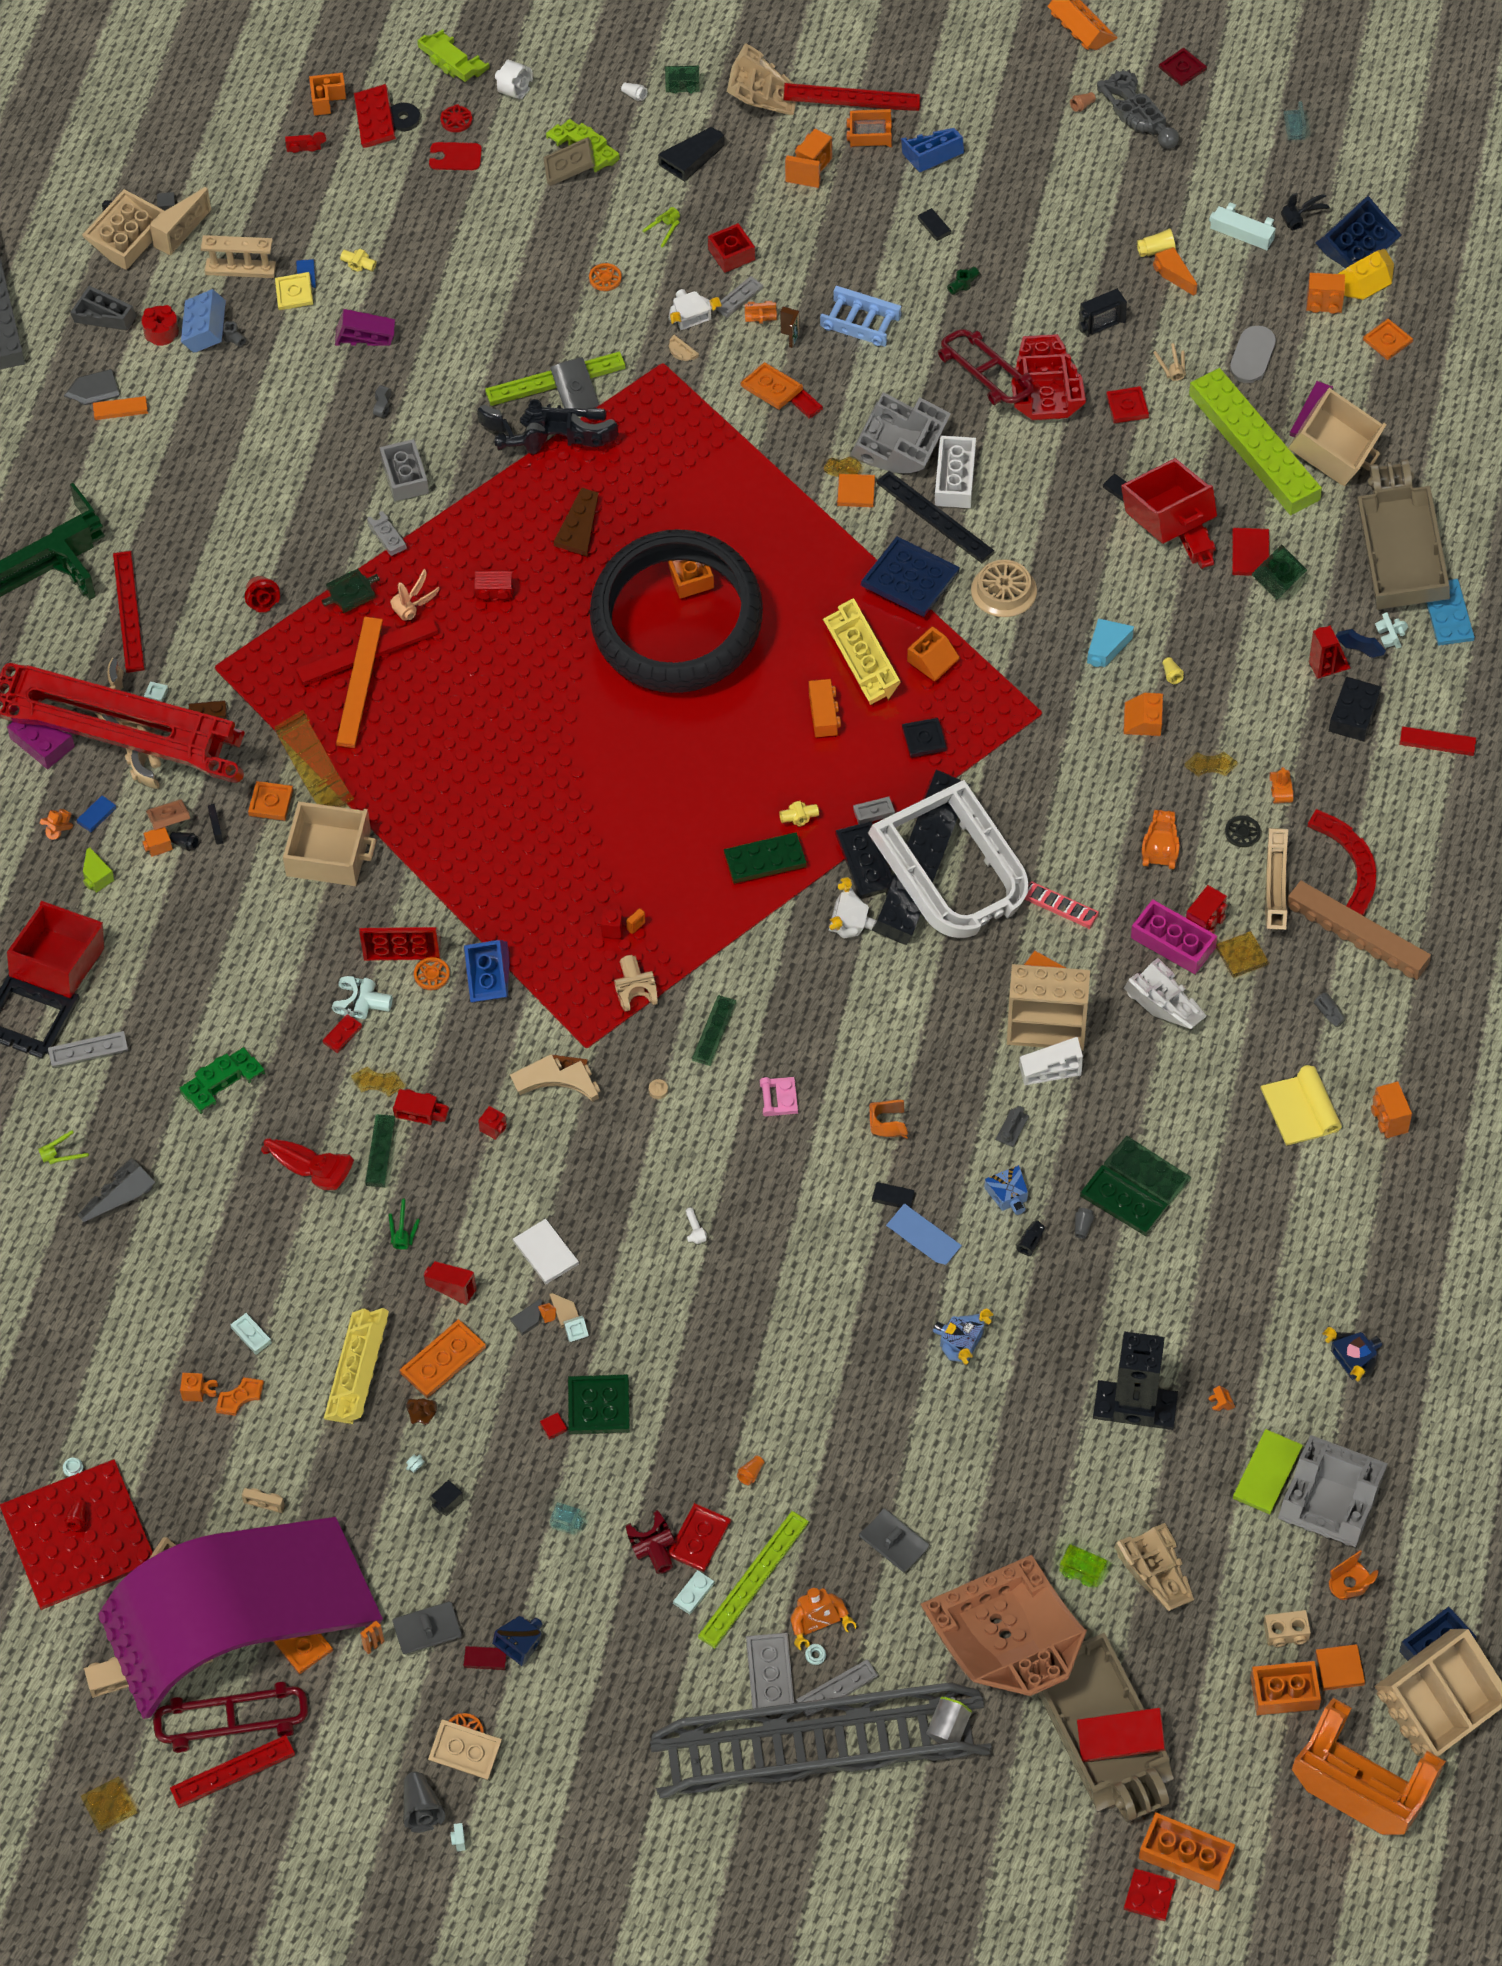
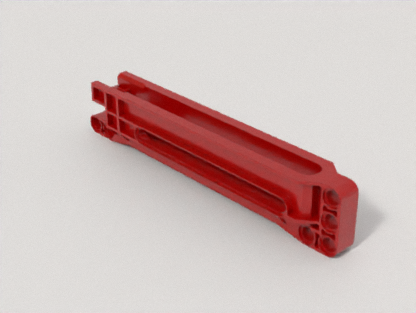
[0,663,245,783]

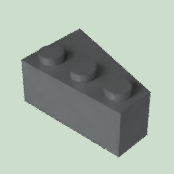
[70,286,137,330]

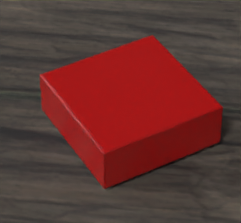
[540,1412,567,1440]

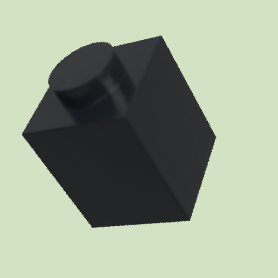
[431,1480,464,1516]

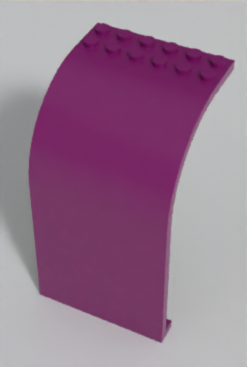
[98,1517,383,1719]

